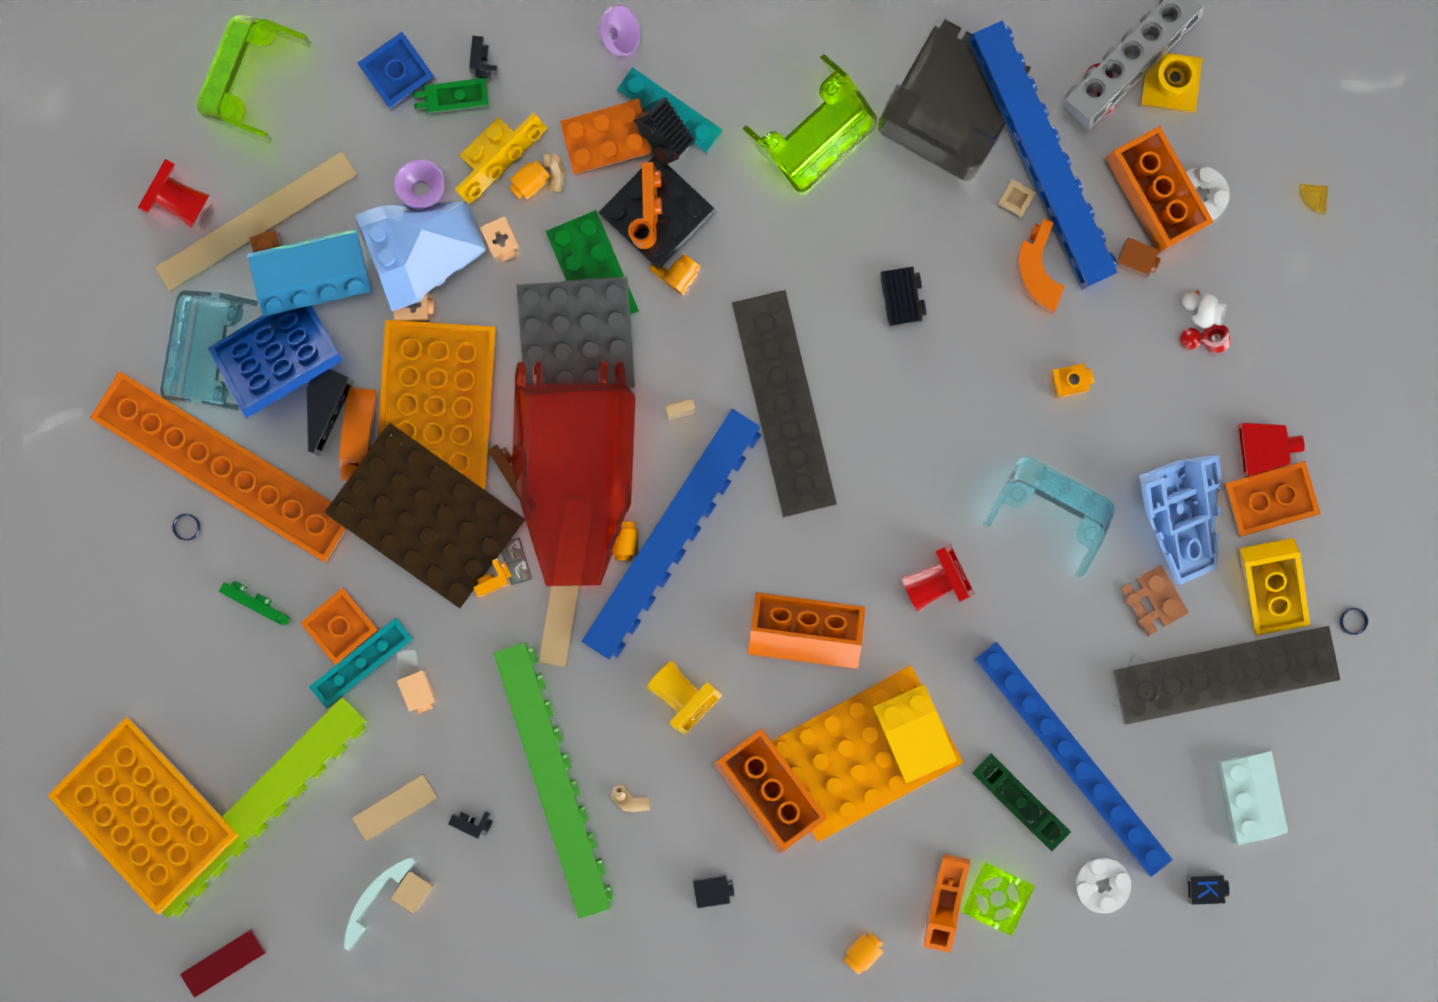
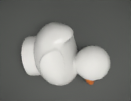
[1182,290,1226,328]

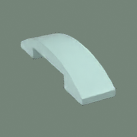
[344,856,418,950]

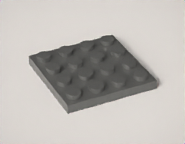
[516,276,635,395]

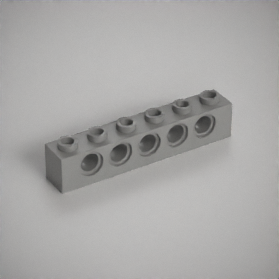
[1065,0,1203,130]

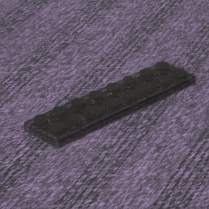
[732,290,837,517]
[1113,626,1340,724]

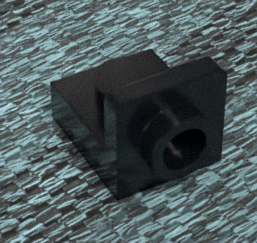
[469,35,498,79]
[448,811,493,839]

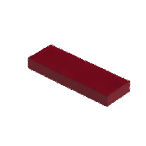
[180,929,266,998]

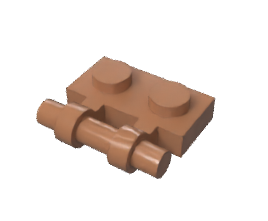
[1120,565,1189,636]

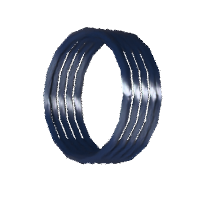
[172,513,200,541]
[1340,608,1369,635]

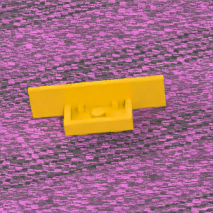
[455,112,548,205]

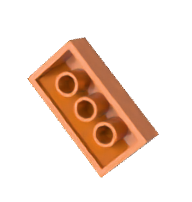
[1105,126,1214,254]
[748,592,865,669]
[712,728,828,853]

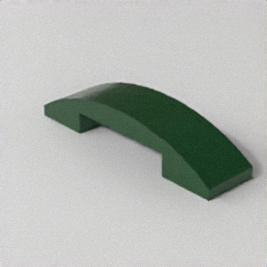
[972,753,1071,852]

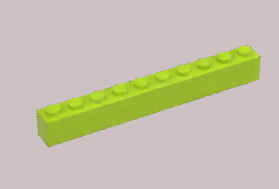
[162,697,368,919]

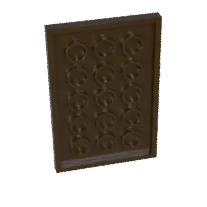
[324,422,525,608]

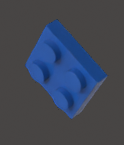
[357,32,435,109]

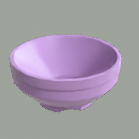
[598,5,640,56]
[394,159,445,210]

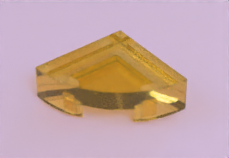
[1299,184,1328,215]

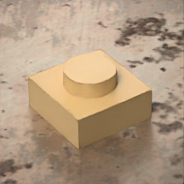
[998,179,1036,218]

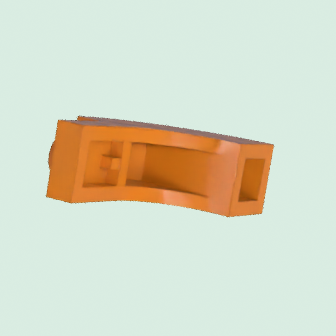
[1017,218,1065,314]
[339,387,377,481]
[923,854,970,953]

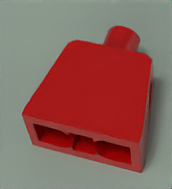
[1238,423,1305,477]

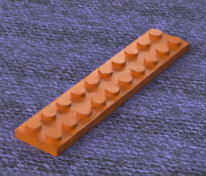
[90,371,347,563]

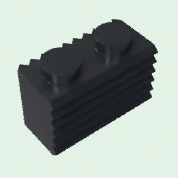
[633,97,696,165]
[880,266,927,328]

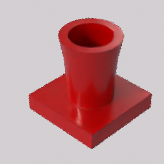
[138,159,210,228]
[902,544,975,612]

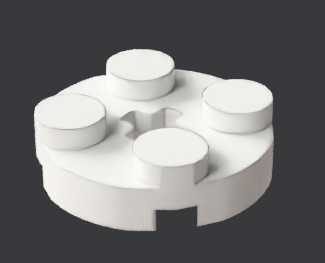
[1186,167,1230,220]
[1075,857,1131,913]

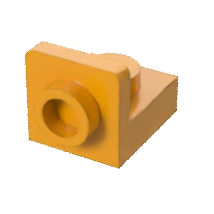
[473,558,511,598]

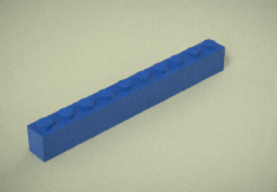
[967,20,1118,289]
[581,408,761,660]
[973,642,1173,877]

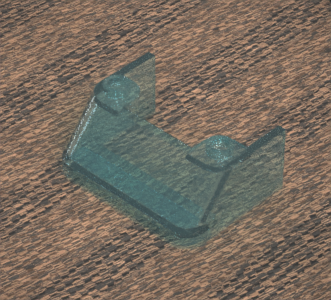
[160,290,258,411]
[982,457,1115,578]

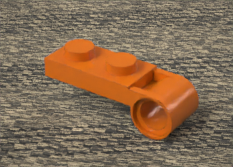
[628,162,662,249]

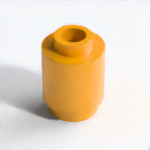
[509,160,550,200]
[610,521,638,561]
[843,933,884,975]

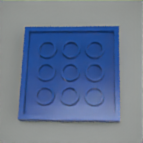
[208,305,343,418]

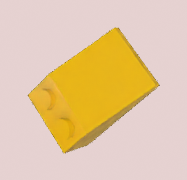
[1239,538,1310,636]
[872,684,957,783]

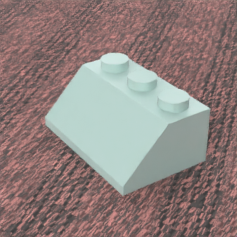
[1216,750,1288,845]

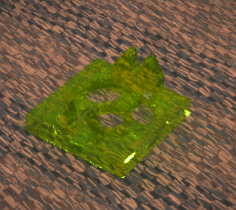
[961,862,1035,936]

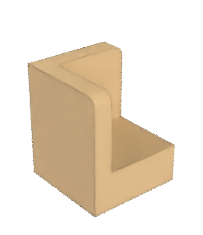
[391,871,434,914]

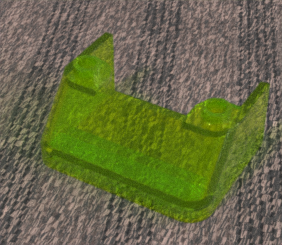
[197,15,311,144]
[742,54,877,192]

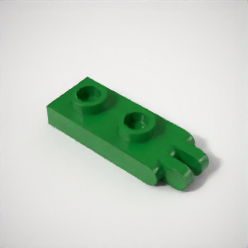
[413,78,489,114]
[219,580,291,625]

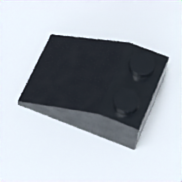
[307,369,355,456]

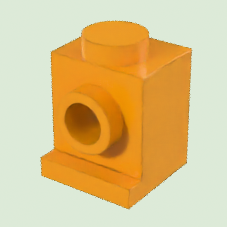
[1050,363,1094,399]

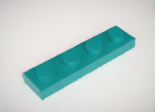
[617,67,723,154]
[309,617,413,709]

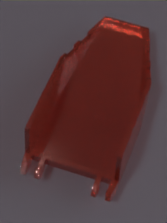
[512,362,636,586]

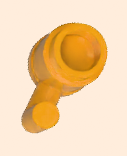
[649,254,701,295]

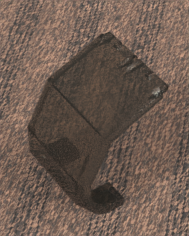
[878,19,1031,181]

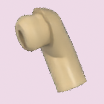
[542,153,565,193]
[611,785,650,812]

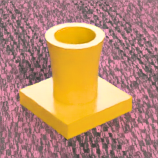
[1140,53,1203,113]
[647,661,723,735]

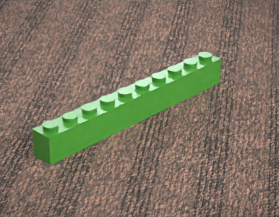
[493,643,615,919]

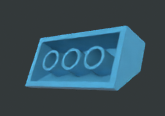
[247,229,371,317]

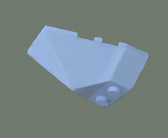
[354,201,486,312]
[1139,455,1223,584]

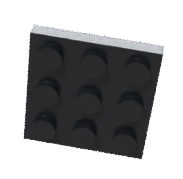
[599,155,716,270]

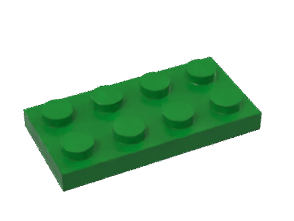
[545,210,639,316]

